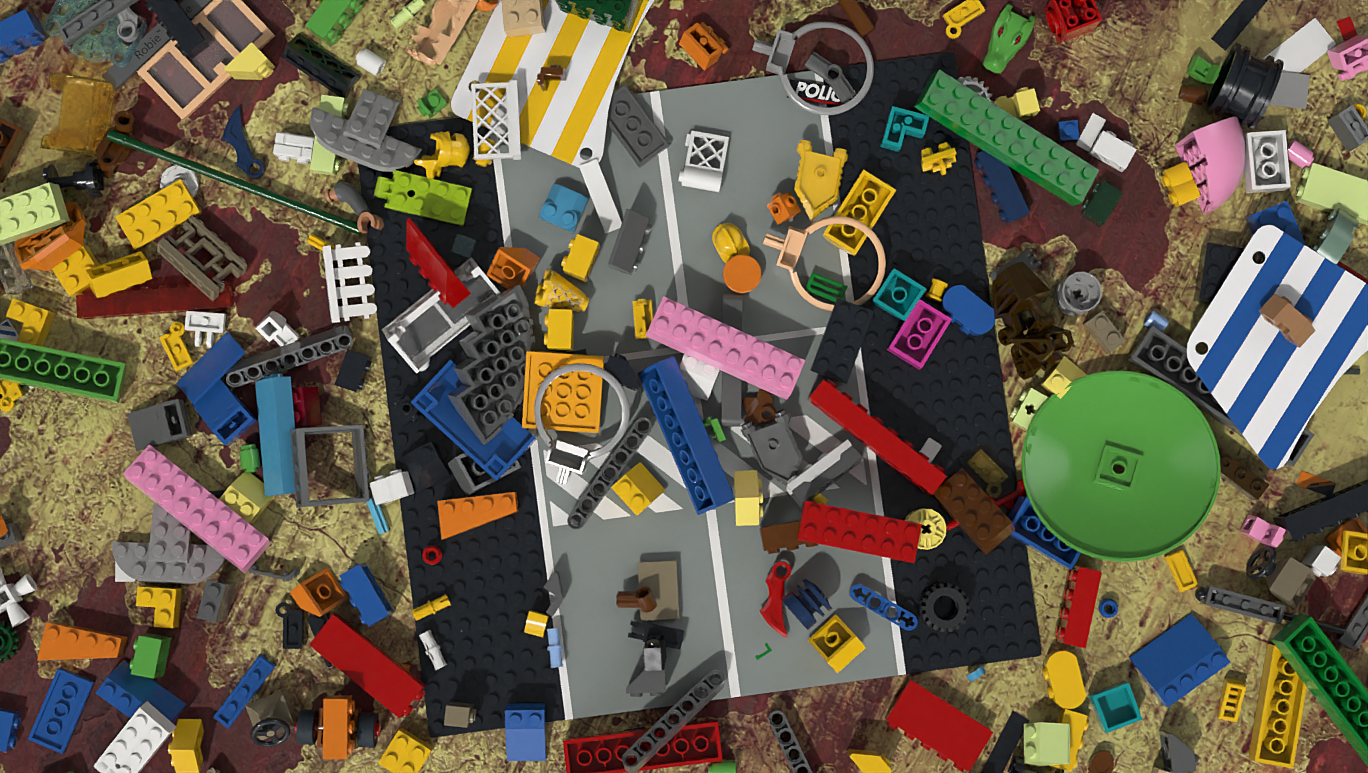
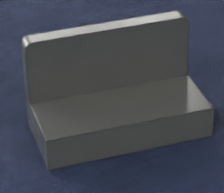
[1328,105,1368,152]

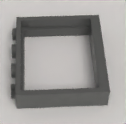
[290,425,371,508]

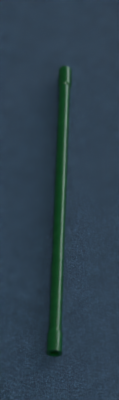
[107,129,362,235]

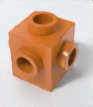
[767,192,801,225]

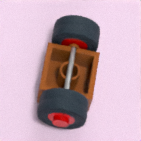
[295,706,381,749]

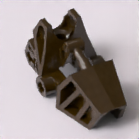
[992,262,1074,380]

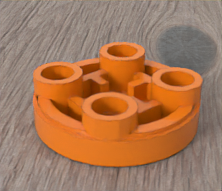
[722,255,761,293]

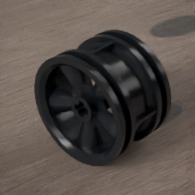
[1206,43,1284,129]

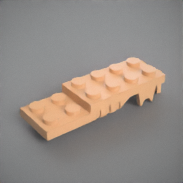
[405,0,478,66]

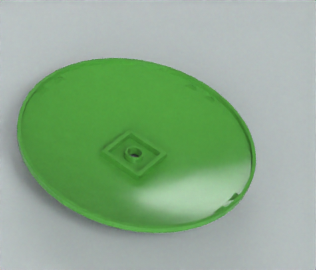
[1021,371,1221,562]

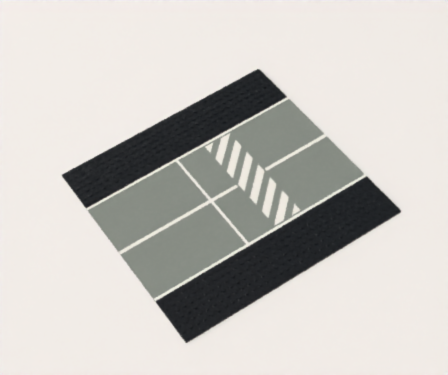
[358,52,1041,738]

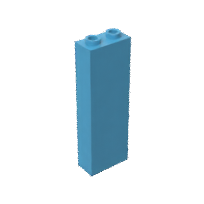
[255,373,295,496]

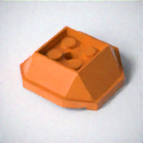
[14,202,87,271]

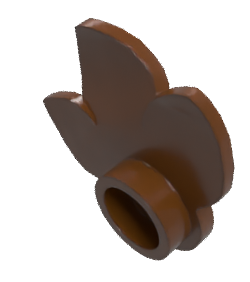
[742,389,777,426]

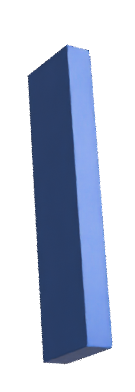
[213,655,276,729]

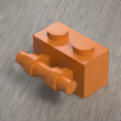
[679,22,729,71]

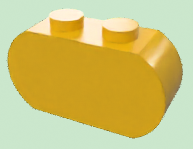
[1042,650,1086,709]

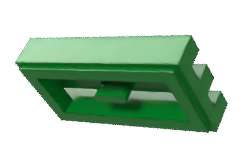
[805,272,848,302]

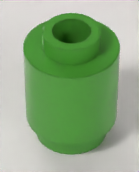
[239,444,261,473]

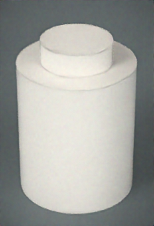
[356,48,386,76]

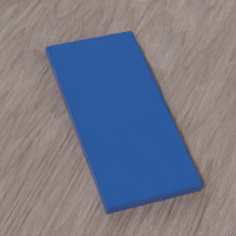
[176,332,246,404]

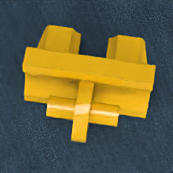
[921,142,956,176]

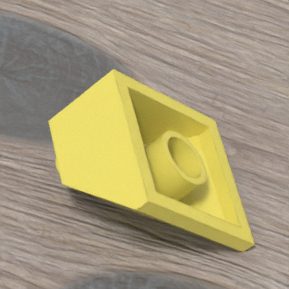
[1040,356,1087,399]

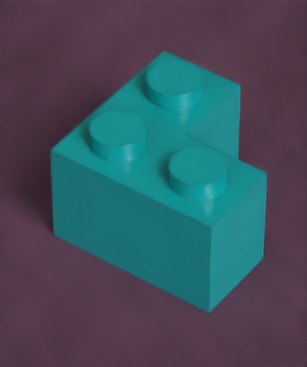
[880,106,929,152]

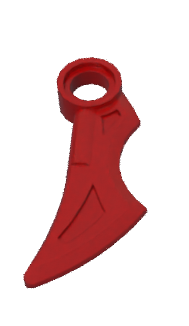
[759,561,791,638]

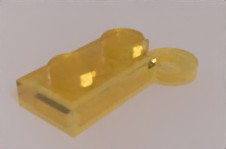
[966,449,1008,498]

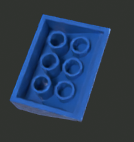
[1129,613,1231,707]

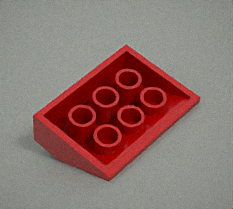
[406,218,471,308]

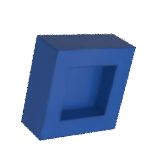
[1057,120,1079,142]

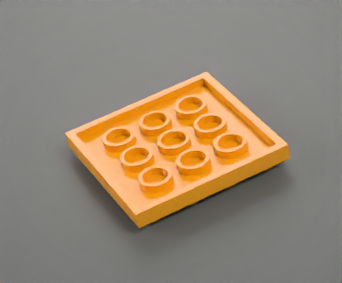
[522,350,604,433]

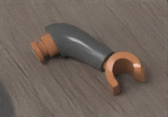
[325,181,384,233]

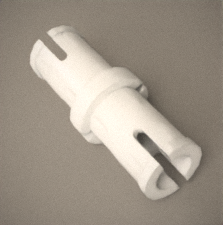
[419,630,447,670]

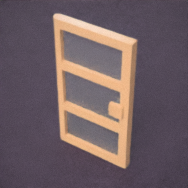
[136,0,275,121]

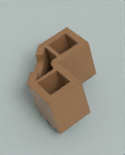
[1259,293,1316,348]

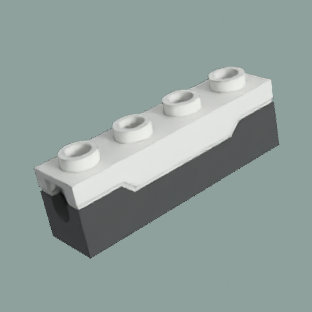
[786,439,862,508]

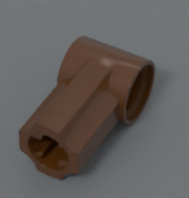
[616,586,657,613]

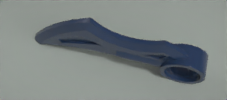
[222,106,266,179]

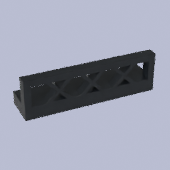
[282,34,361,98]

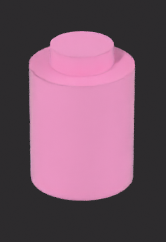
[1287,139,1314,168]

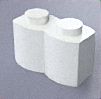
[369,469,414,505]

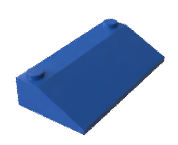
[410,360,537,481]

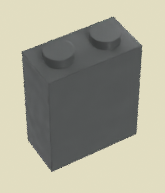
[197,578,236,623]

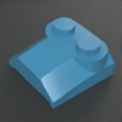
[538,183,589,234]

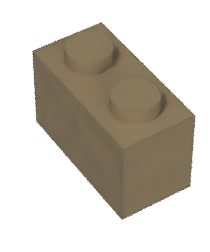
[1083,311,1126,354]
[444,702,476,728]

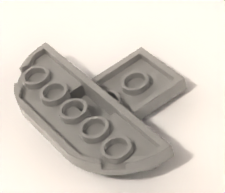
[310,88,422,172]
[112,504,227,584]

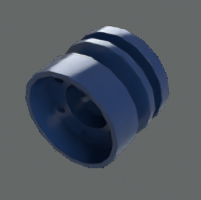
[781,578,833,630]

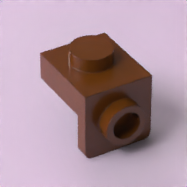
[537,65,566,91]

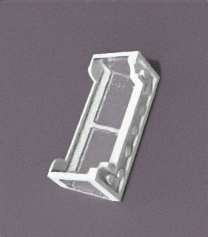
[382,257,500,374]

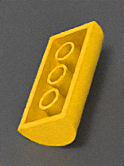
[823,170,896,256]

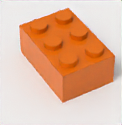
[323,695,355,759]

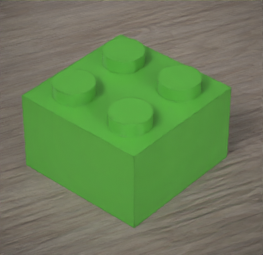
[130,633,172,679]

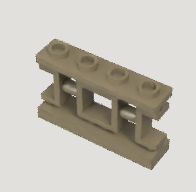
[157,215,247,301]

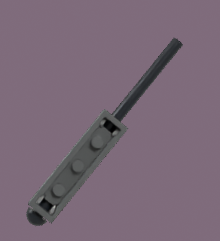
[1195,585,1345,635]

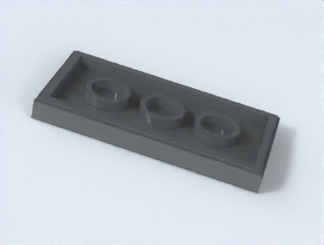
[607,84,670,168]

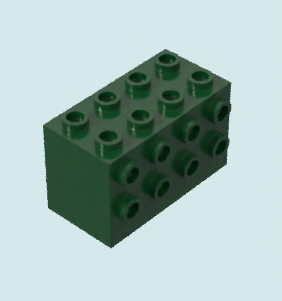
[555,0,643,33]

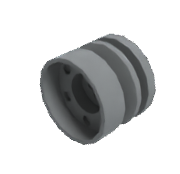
[1054,272,1102,316]

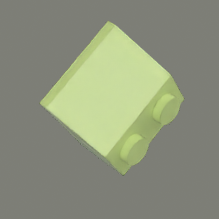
[1024,722,1070,766]

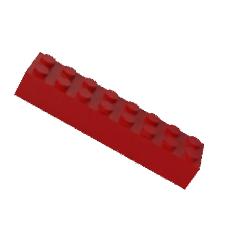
[807,379,947,495]
[563,719,723,773]

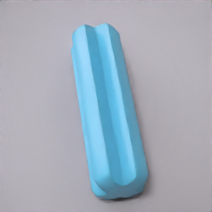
[366,497,389,534]

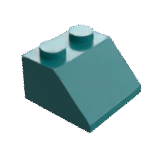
[873,269,926,321]

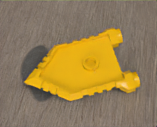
[794,140,848,221]

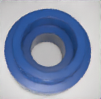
[1098,598,1118,618]

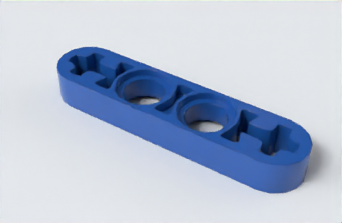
[849,584,918,631]

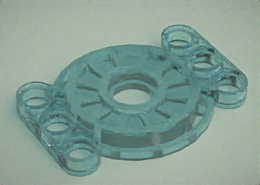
[44,0,147,68]

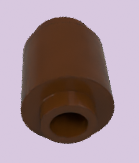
[1178,83,1208,105]

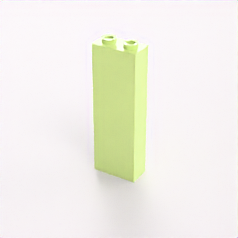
[1295,163,1368,225]

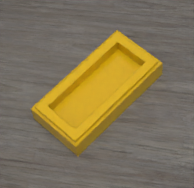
[1164,549,1199,592]

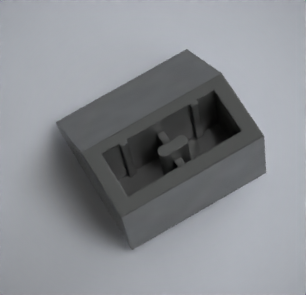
[626,667,666,697]

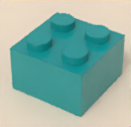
[1088,681,1143,733]

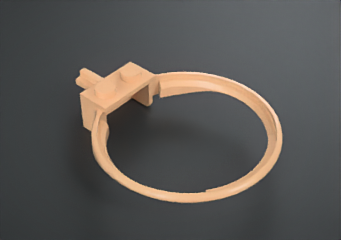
[763,216,886,311]

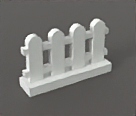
[322,242,377,323]

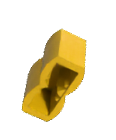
[1161,162,1201,207]

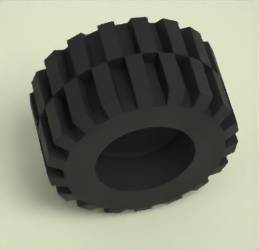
[919,582,970,632]

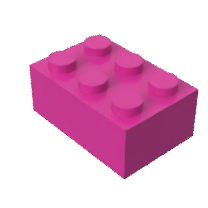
[887,300,952,370]

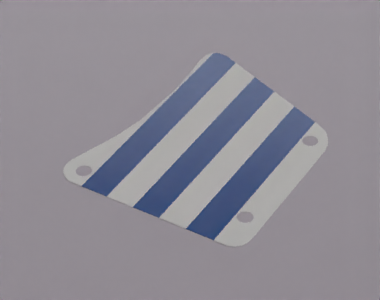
[1187,225,1368,469]

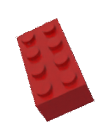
[1054,566,1102,649]

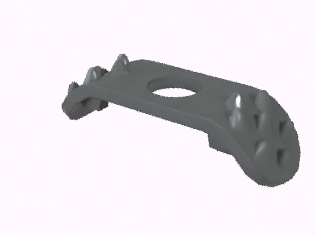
[248,564,301,582]

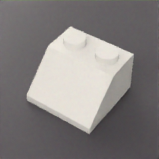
[680,354,720,401]

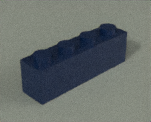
[974,150,1030,225]

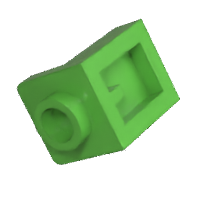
[416,89,448,119]
[703,416,726,443]

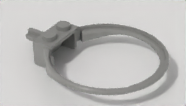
[752,22,874,115]
[534,363,630,484]

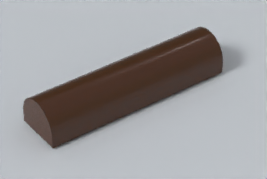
[837,0,874,38]

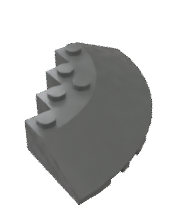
[448,284,535,445]

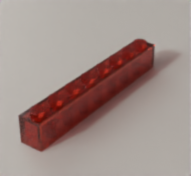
[76,281,235,320]

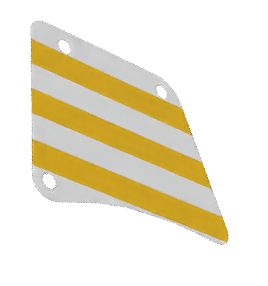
[451,0,654,168]

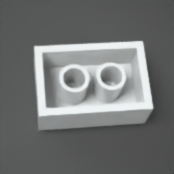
[1243,130,1291,193]

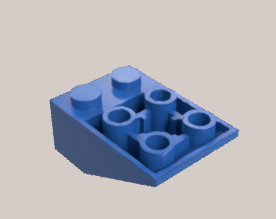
[191,378,258,446]

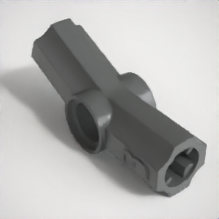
[805,52,856,103]

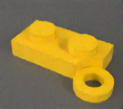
[942,0,985,39]

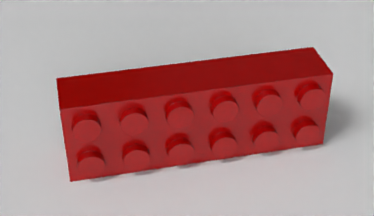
[796,501,922,563]

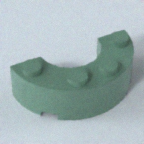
[1311,208,1359,264]

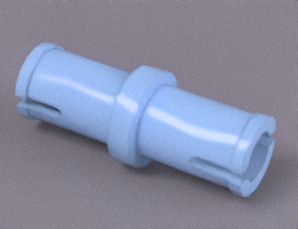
[547,628,563,668]

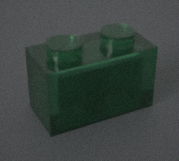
[1080,181,1123,227]

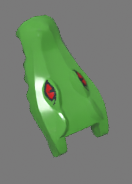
[983,4,1036,74]

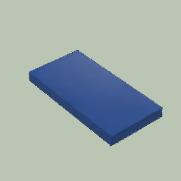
[27,667,95,754]

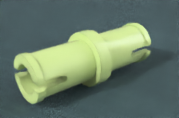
[389,0,426,30]

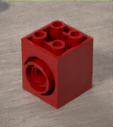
[1044,0,1102,44]

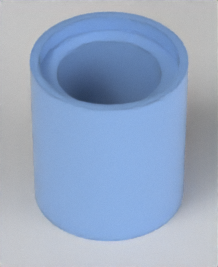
[1143,310,1169,332]

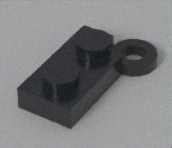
[275,602,304,649]

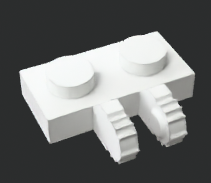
[185,311,226,348]

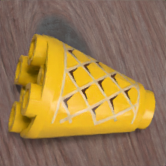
[534,268,590,312]

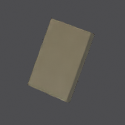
[638,561,679,621]

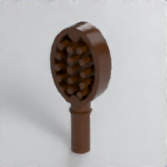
[1088,750,1114,773]

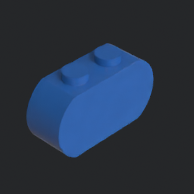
[941,285,996,336]

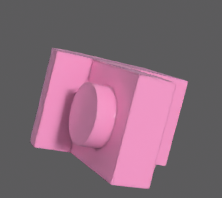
[1239,515,1286,548]

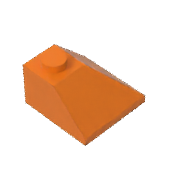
[486,247,541,290]
[290,567,349,617]

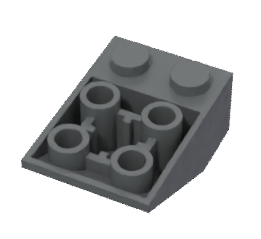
[128,399,193,451]

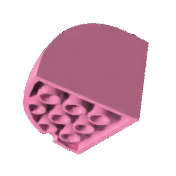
[1174,117,1246,215]

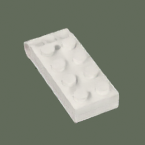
[93,701,176,773]

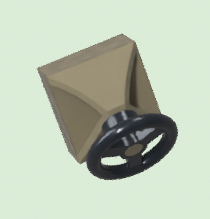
[1246,546,1317,610]
[245,689,297,747]

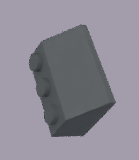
[608,209,652,275]

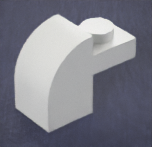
[255,311,299,346]

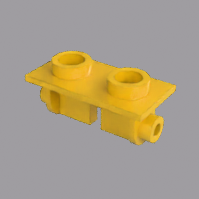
[632,299,653,339]

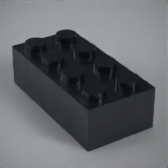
[810,298,874,384]

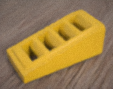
[1217,678,1247,722]

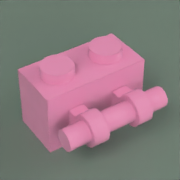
[1327,34,1368,81]

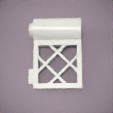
[678,131,729,192]

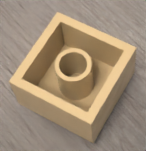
[501,0,546,38]

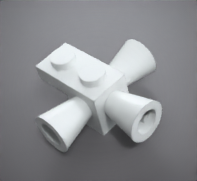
[0,567,37,627]

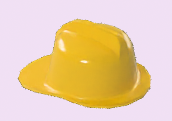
[712,223,750,264]

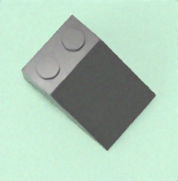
[448,453,521,497]

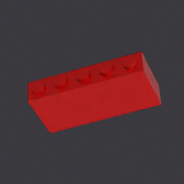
[885,679,993,772]

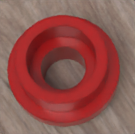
[422,545,442,565]

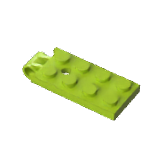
[374,170,472,226]

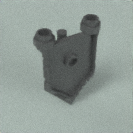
[741,409,803,486]

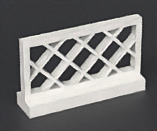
[471,80,521,160]

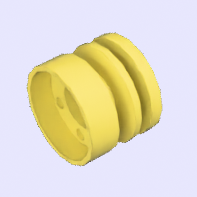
[904,509,946,550]

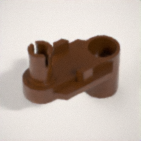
[95,111,137,178]

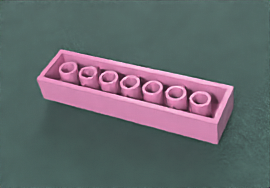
[645,296,805,400]
[123,444,270,573]

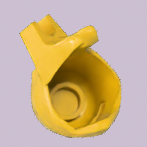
[414,131,470,179]

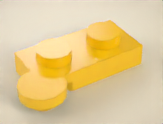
[159,322,195,372]
[0,380,25,412]

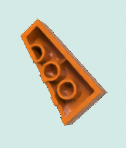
[437,492,519,540]
[37,621,128,661]

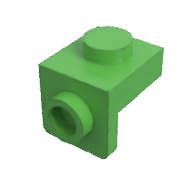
[1186,56,1221,84]

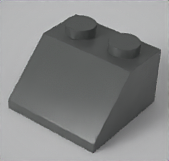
[1159,730,1198,773]

